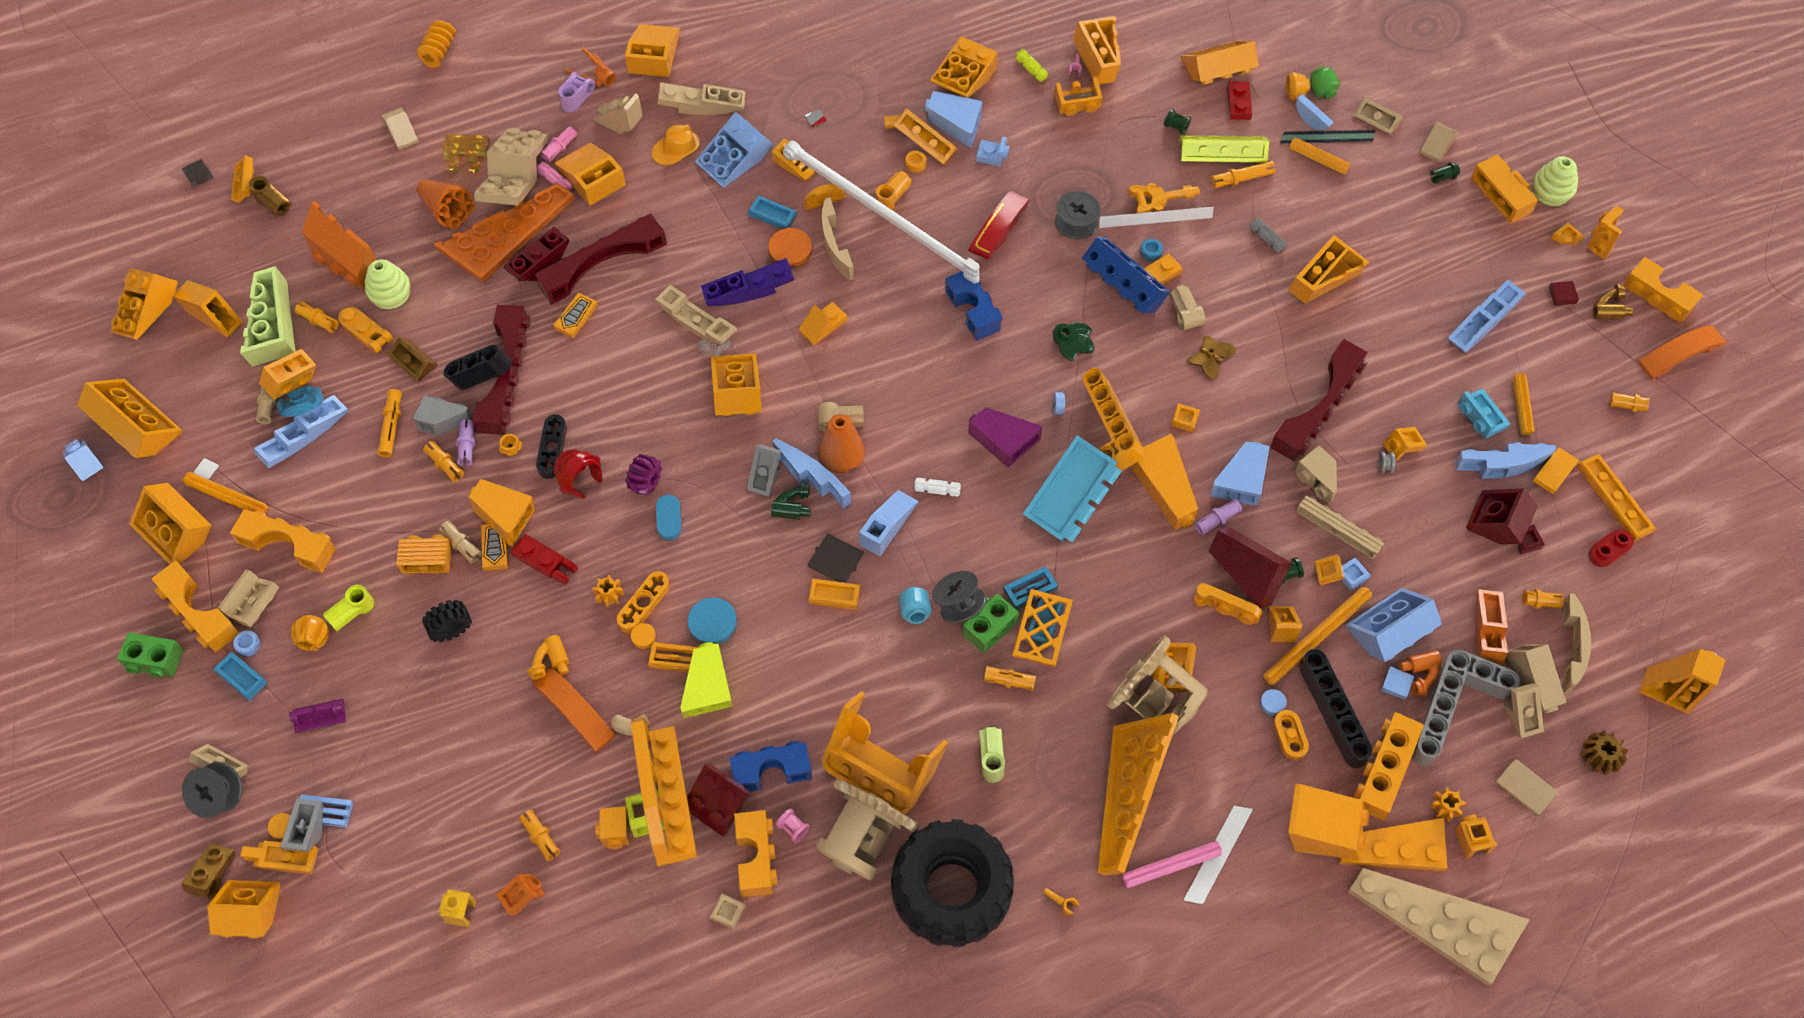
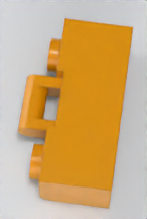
[1471,154,1538,224]

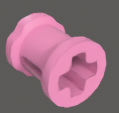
[776,809,811,844]

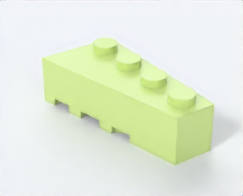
[240,266,295,367]

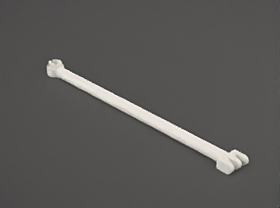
[783,140,979,283]

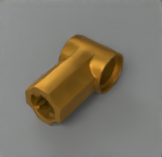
[249,175,291,216]

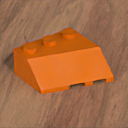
[302,201,376,290]

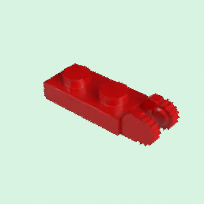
[511,534,578,585]

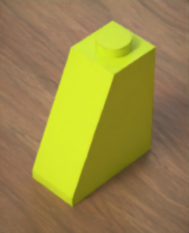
[680,642,733,718]

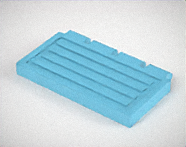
[1023,435,1122,542]

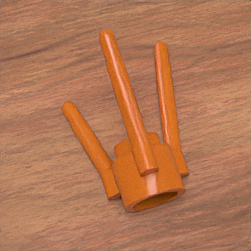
[565,48,616,88]

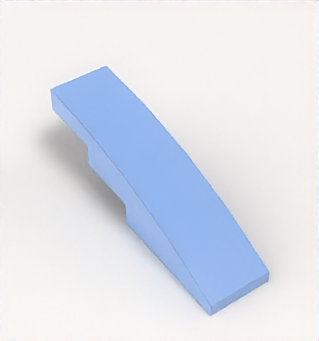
[1448,279,1525,353]
[254,395,348,468]
[772,439,851,509]

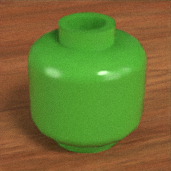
[1309,66,1340,99]

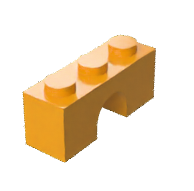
[1623,257,1703,324]
[734,810,778,898]

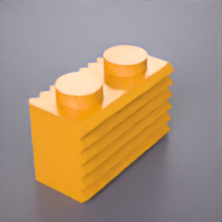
[396,535,452,574]

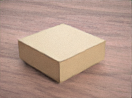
[710,894,746,930]

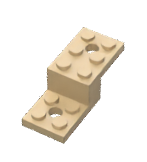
[475,128,548,206]

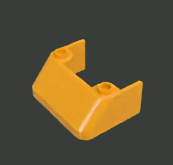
[822,691,948,815]

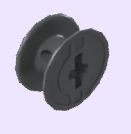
[1055,191,1100,240]
[932,571,987,623]
[182,762,242,819]

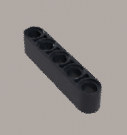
[1300,649,1372,768]

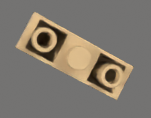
[593,93,643,134]

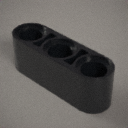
[443,345,512,390]

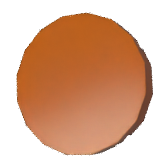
[768,228,812,267]

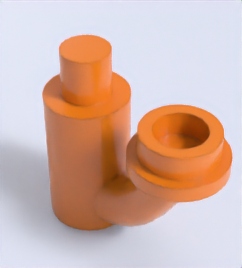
[1399,650,1442,697]

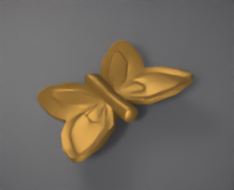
[1187,336,1236,380]

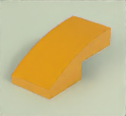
[1533,447,1579,494]

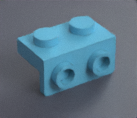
[1458,388,1510,439]

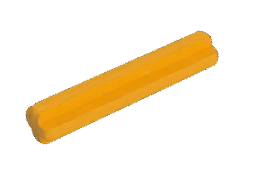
[1289,138,1350,174]
[1513,373,1534,436]

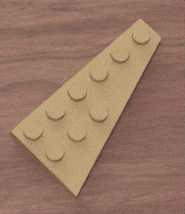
[1348,868,1530,986]

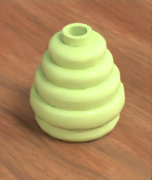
[1533,157,1578,206]
[365,259,410,310]

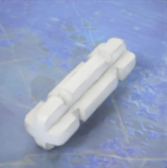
[914,477,961,497]

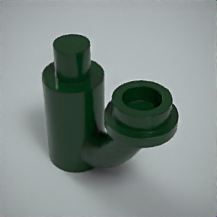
[771,481,811,520]

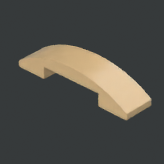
[822,197,854,280]
[655,285,737,345]
[1562,593,1591,694]

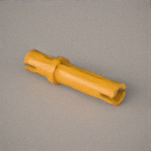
[1210,161,1276,189]
[377,389,403,458]

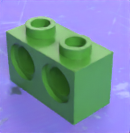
[963,593,1019,654]
[117,632,184,678]

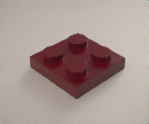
[687,763,750,836]

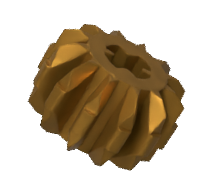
[1581,730,1629,776]

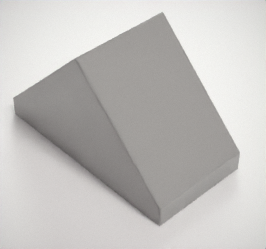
[280,798,323,852]

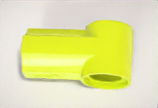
[322,585,374,631]

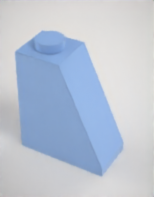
[925,91,982,147]
[1210,441,1270,506]

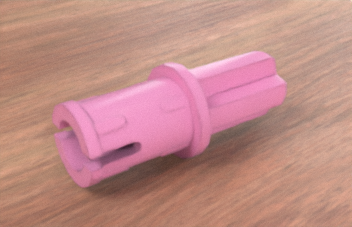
[540,127,577,163]

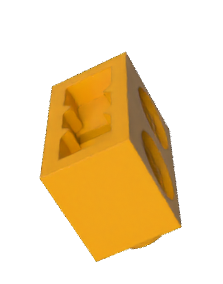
[259,349,316,400]

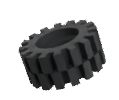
[422,600,472,642]

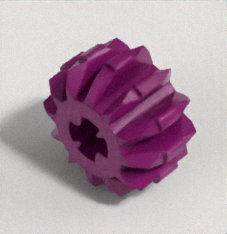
[625,454,662,495]

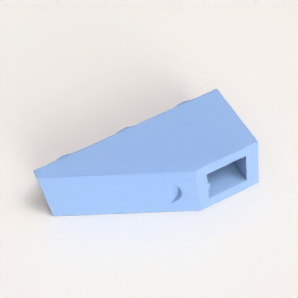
[859,490,918,557]

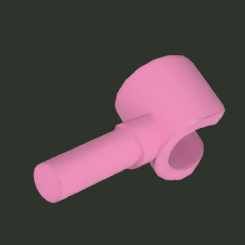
[1069,53,1082,77]

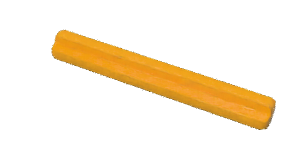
[183,472,268,514]

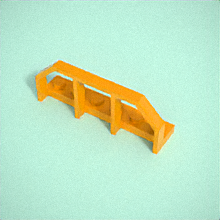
[631,716,697,866]

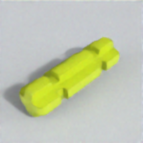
[1016,49,1048,82]

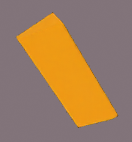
[893,108,958,165]

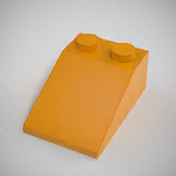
[711,353,762,416]

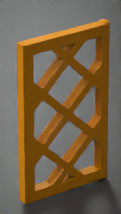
[1012,589,1073,667]

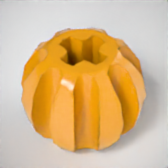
[290,615,329,651]

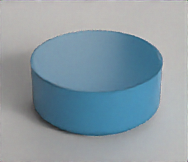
[1140,239,1163,261]

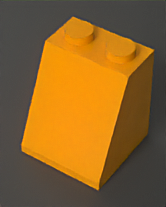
[1288,784,1369,860]

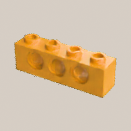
[1353,712,1424,821]

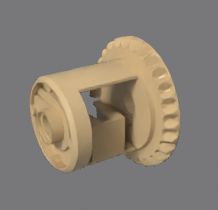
[1106,635,1208,736]
[815,778,919,881]

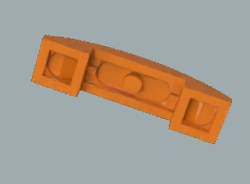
[1638,325,1727,379]
[532,667,616,753]

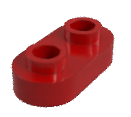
[1588,529,1634,567]

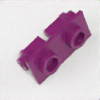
[289,699,346,733]

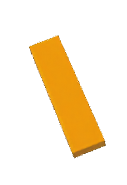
[1577,453,1656,541]

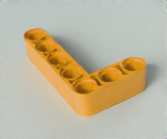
[1083,368,1144,481]

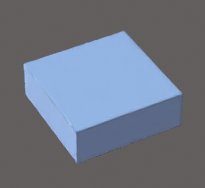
[1341,558,1371,591]
[1381,666,1414,701]

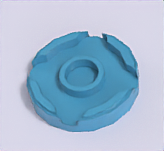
[276,386,324,417]
[688,598,737,644]

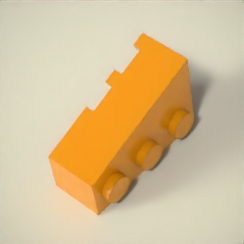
[1072,16,1121,85]
[1288,235,1369,304]
[1639,649,1726,714]

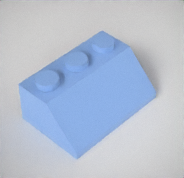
[1346,588,1442,662]

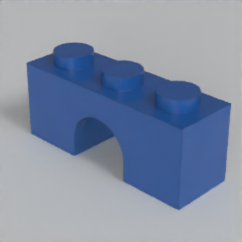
[945,271,1003,341]
[730,741,812,792]

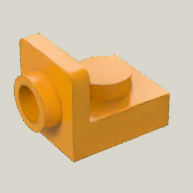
[1383,427,1427,461]

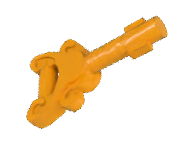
[1128,183,1200,214]

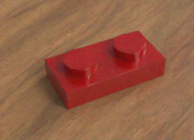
[1227,81,1252,120]

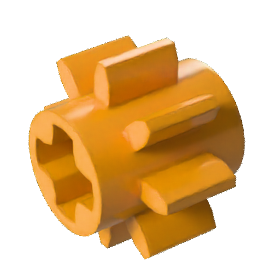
[592,575,624,607]
[1430,787,1466,822]

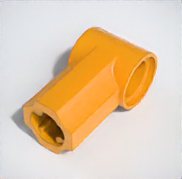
[876,171,912,211]

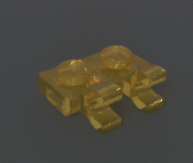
[442,134,490,173]

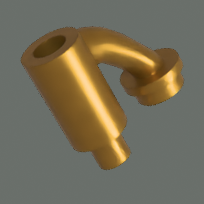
[1592,284,1633,320]

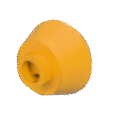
[1285,72,1310,101]

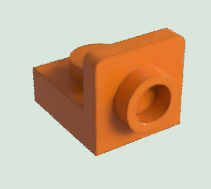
[496,874,545,916]

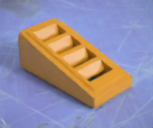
[772,139,816,182]

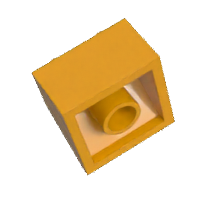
[207,880,281,939]

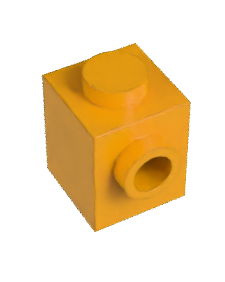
[595,806,630,849]

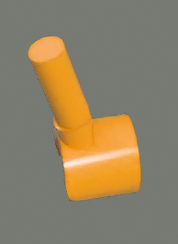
[1043,888,1079,916]

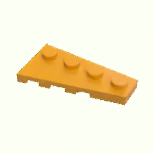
[1339,818,1447,871]

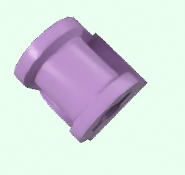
[558,72,595,112]

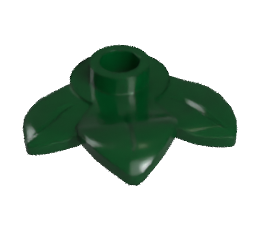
[1053,322,1094,361]

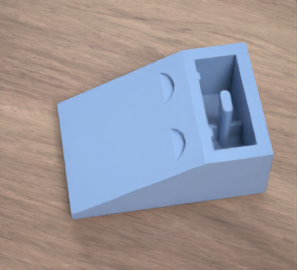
[695,112,774,187]

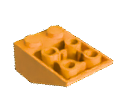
[625,24,680,77]
[930,36,998,98]
[554,142,626,206]
[111,268,178,340]

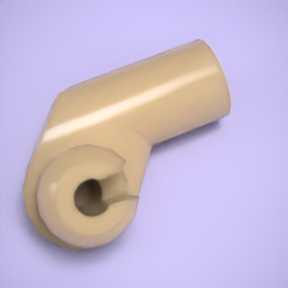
[611,714,650,736]

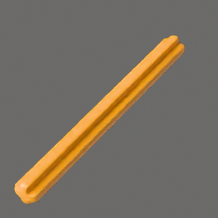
[1263,587,1372,685]

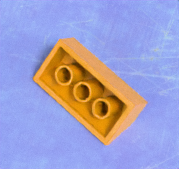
[77,378,182,458]

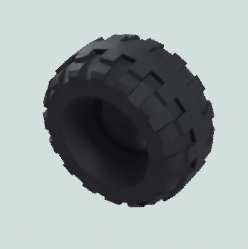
[891,819,1014,948]

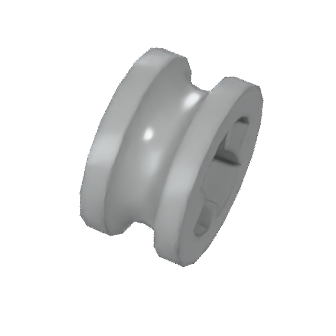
[1378,452,1395,473]

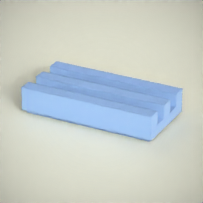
[300,794,354,828]

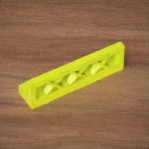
[1179,135,1269,162]

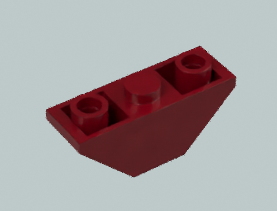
[503,227,569,281]

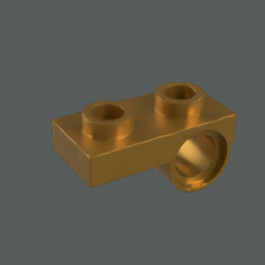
[181,843,235,900]

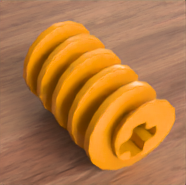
[417,20,457,68]

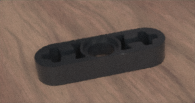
[536,414,567,479]

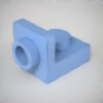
[976,137,1010,167]

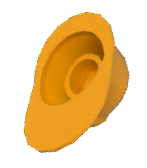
[652,125,700,166]

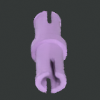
[456,419,475,466]
[1194,498,1242,536]

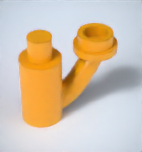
[527,635,569,680]

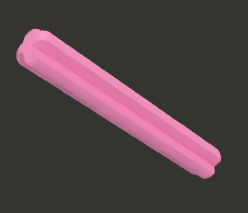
[1122,841,1222,888]

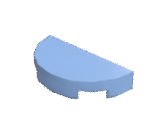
[1296,94,1333,130]

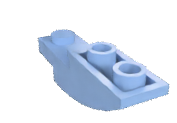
[1455,442,1556,479]

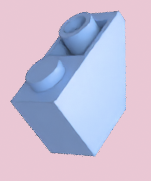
[62,439,103,481]

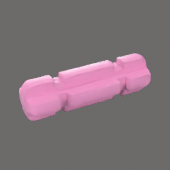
[537,162,573,191]

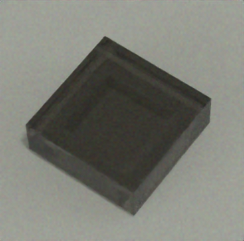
[182,159,213,187]

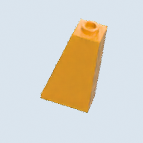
[1130,433,1198,530]

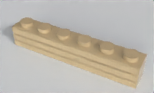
[1296,495,1384,560]

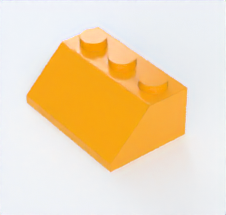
[1181,40,1259,85]
[129,483,212,565]

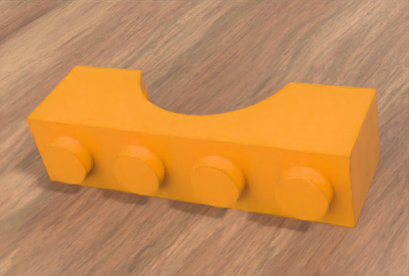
[230,509,336,573]
[151,561,239,653]

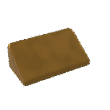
[387,336,438,382]

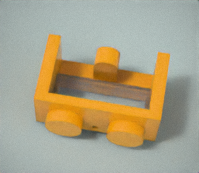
[1053,77,1103,116]

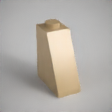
[1506,644,1567,713]

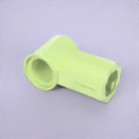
[979,727,1005,783]

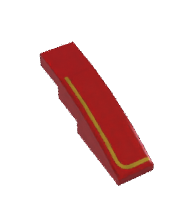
[968,191,1029,260]

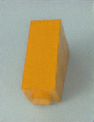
[173,280,243,338]
[469,479,535,547]

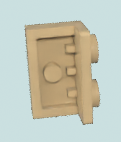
[218,570,280,627]

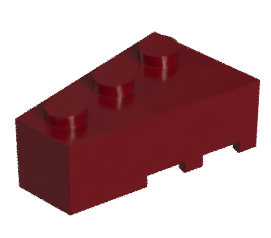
[1209,528,1292,608]

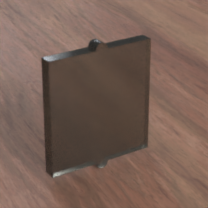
[808,534,864,583]

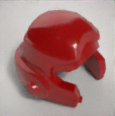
[554,449,603,499]

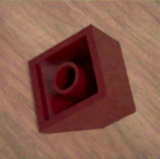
[1466,488,1538,545]

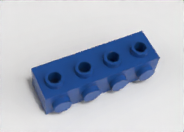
[1082,237,1171,314]

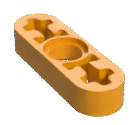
[617,571,670,633]

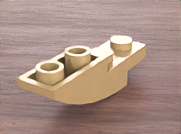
[658,82,745,115]

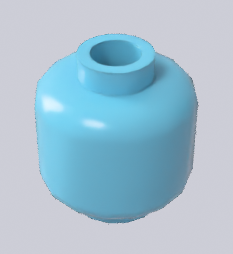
[898,587,932,624]

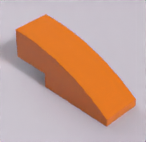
[1475,589,1508,666]

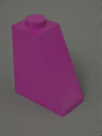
[968,407,1042,468]

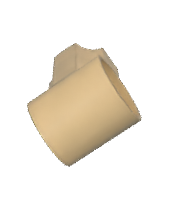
[1169,285,1206,331]
[818,402,864,432]

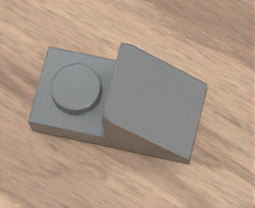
[747,444,781,497]

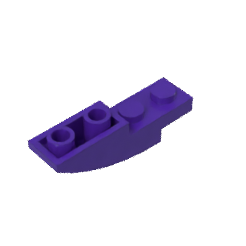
[701,258,795,306]

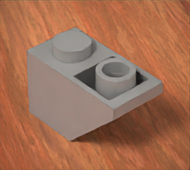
[413,396,472,436]

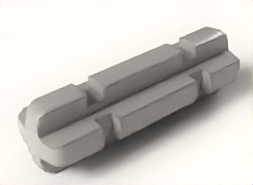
[1250,218,1287,253]

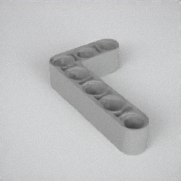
[1412,650,1520,766]

